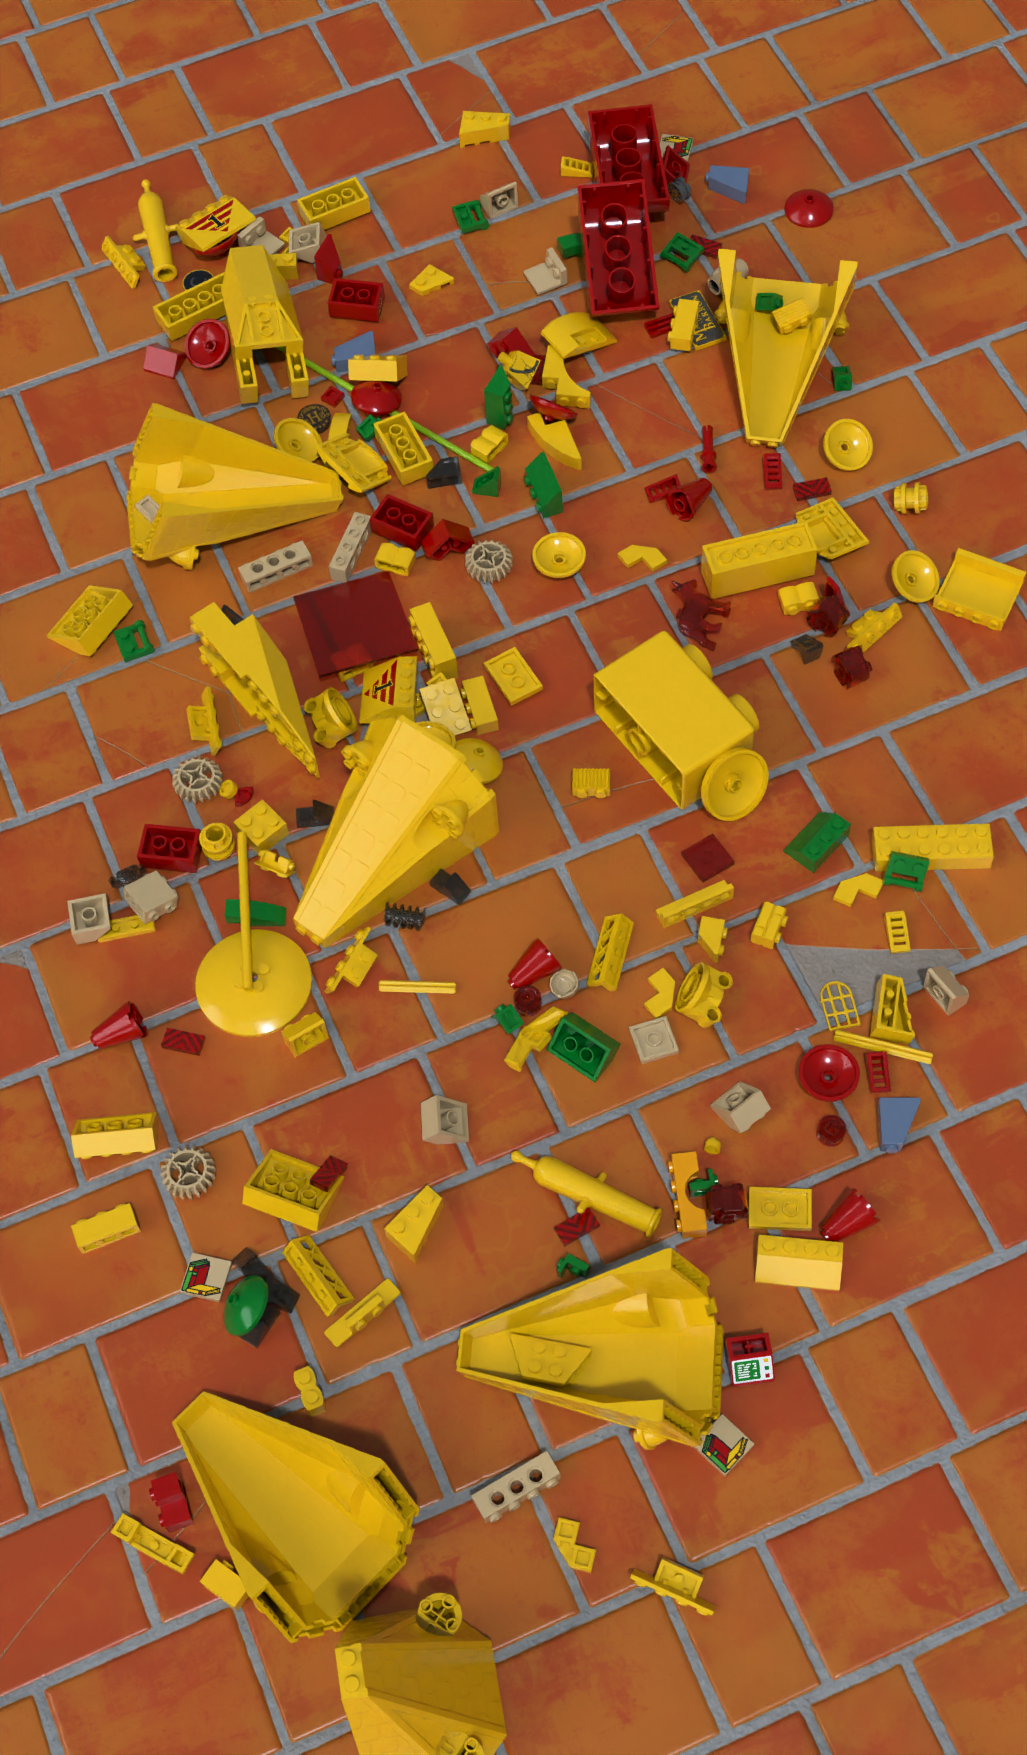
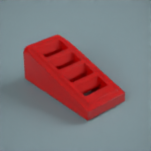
[763,453,782,490]
[644,474,681,503]
[824,576,845,611]
[864,1051,891,1093]

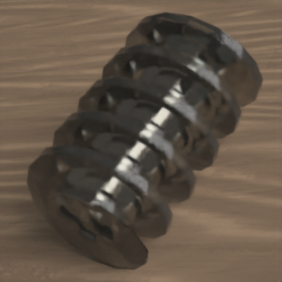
[384,902,426,931]

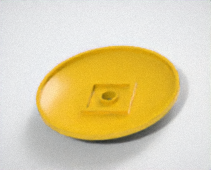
[195,929,312,1037]

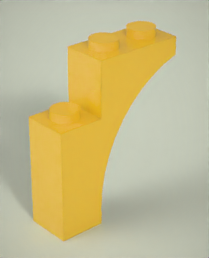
[542,345,591,408]

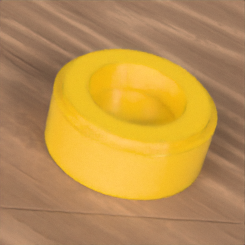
[219,780,238,799]

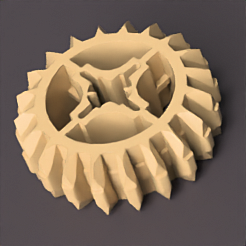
[465,539,513,584]
[172,755,223,804]
[161,1145,216,1200]

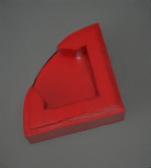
[235,786,254,807]

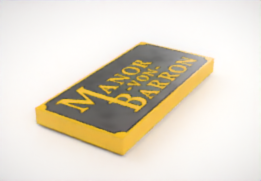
[669,290,726,351]

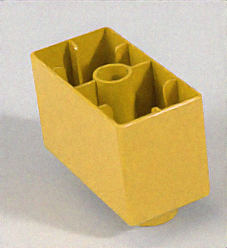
[593,631,760,810]

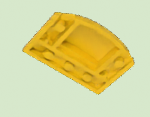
[541,312,617,359]
[316,433,392,493]
[796,497,869,560]

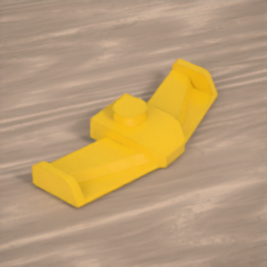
[504,1006,568,1072]

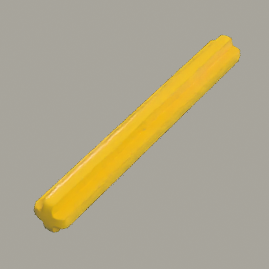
[834,1030,933,1064]

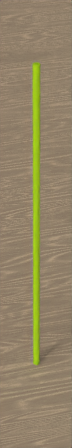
[274,346,494,472]

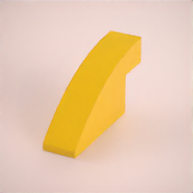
[527,413,582,470]

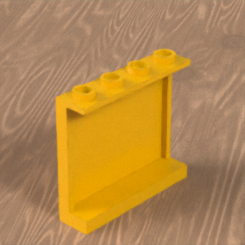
[933,548,1027,631]

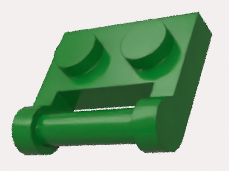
[452,200,490,234]
[660,232,704,273]
[113,620,155,663]
[882,851,930,892]

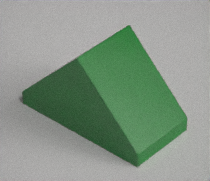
[472,466,501,497]

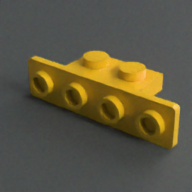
[102,236,146,288]
[846,603,902,660]
[186,686,222,756]
[324,926,378,994]
[324,1279,401,1348]
[630,1557,717,1616]

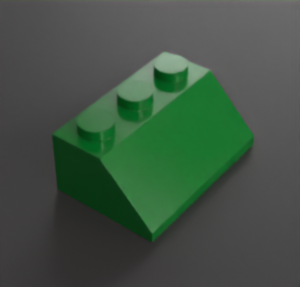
[484,366,514,430]
[523,452,563,519]
[783,812,851,873]
[546,1012,621,1082]

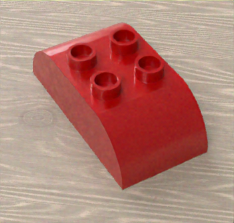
[588,104,670,214]
[577,179,660,317]

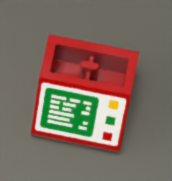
[725,1333,775,1387]

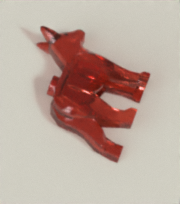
[671,579,731,652]

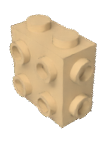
[124,871,179,924]

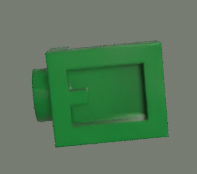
[755,293,783,311]
[832,366,852,391]
[356,414,381,442]
[491,1003,524,1035]
[689,1169,719,1198]
[556,1253,590,1278]

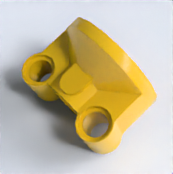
[304,687,358,749]
[675,962,733,1028]

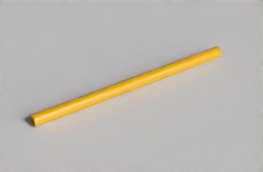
[237,831,253,991]

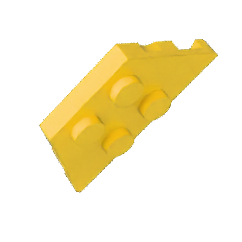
[510,1333,592,1387]

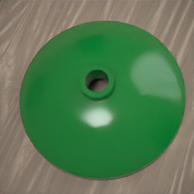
[223,1275,268,1337]

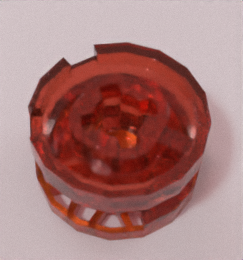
[514,985,542,1017]
[816,1115,846,1147]

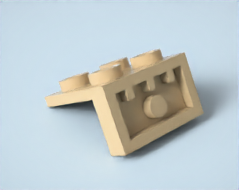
[237,216,285,254]
[524,248,567,295]

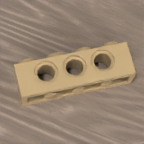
[329,512,371,583]
[238,540,313,593]
[471,1451,561,1524]

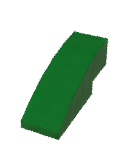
[557,233,583,258]
[225,899,286,927]

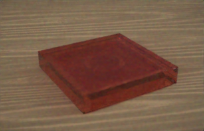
[681,834,735,883]

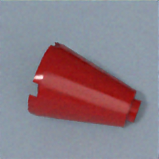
[666,478,712,521]
[508,938,562,990]
[90,1001,148,1049]
[821,1188,880,1242]

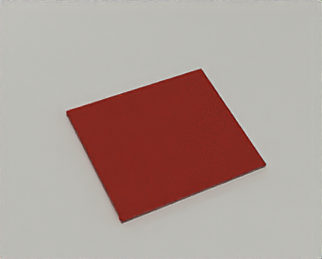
[293,571,418,678]

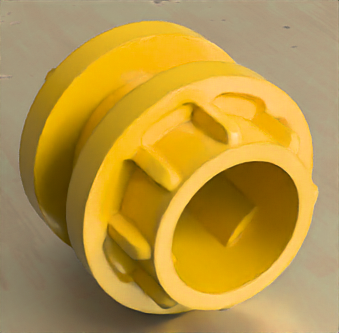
[894,482,928,514]
[199,823,235,861]

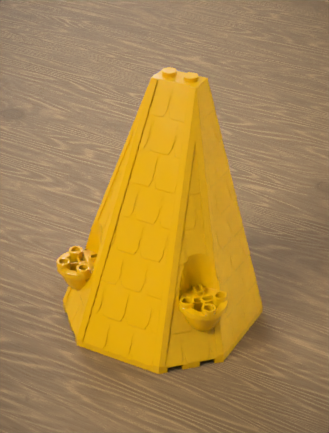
[714,249,858,448]
[126,403,344,570]
[293,715,499,948]
[456,1248,724,1450]
[172,1391,420,1643]
[335,1593,507,1755]

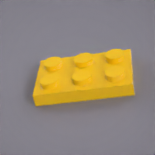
[484,647,543,706]
[419,678,472,736]
[748,1187,812,1231]

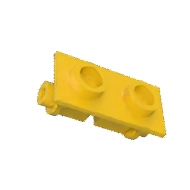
[254,849,296,878]

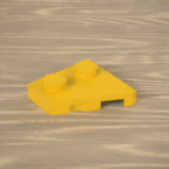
[409,264,455,296]

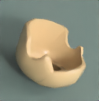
[549,969,580,999]

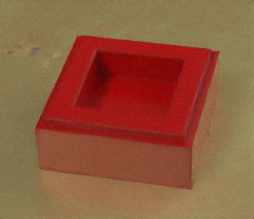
[321,386,345,408]

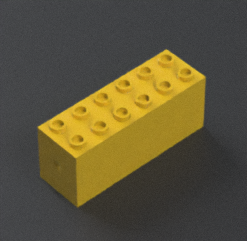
[701,521,818,599]

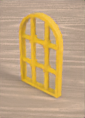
[820,981,861,1032]

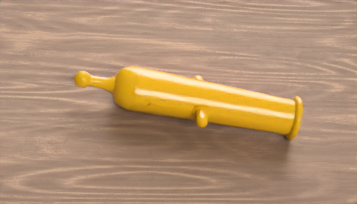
[133,179,179,283]
[511,1151,663,1237]

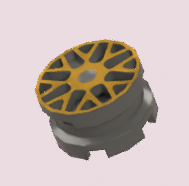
[667,176,692,204]

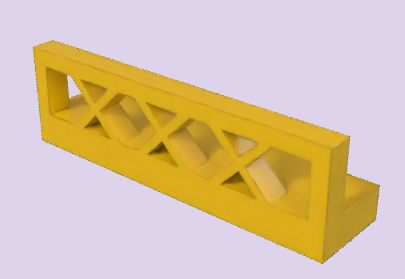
[655,880,734,929]
[586,913,634,992]
[282,1235,355,1317]

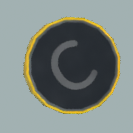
[183,270,214,291]

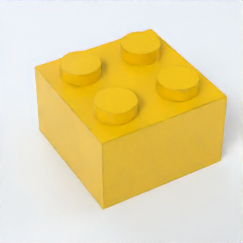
[233,799,289,854]

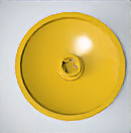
[701,747,769,821]

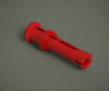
[701,425,717,473]

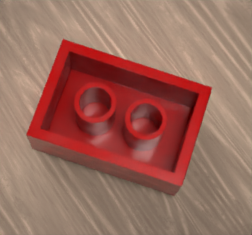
[328,278,385,322]
[369,494,434,551]
[137,824,202,873]

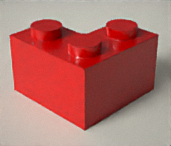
[487,327,535,357]
[421,519,475,561]
[149,1472,194,1532]

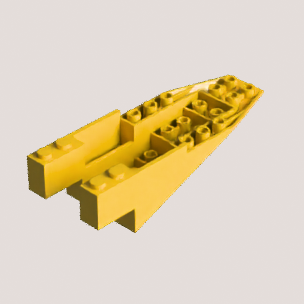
[221,245,309,404]
[190,602,320,778]

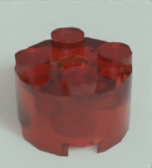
[806,595,850,637]
[831,646,872,689]
[704,1183,749,1224]

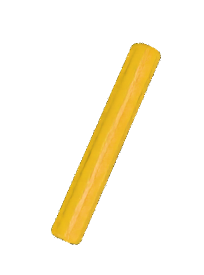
[379,980,456,994]

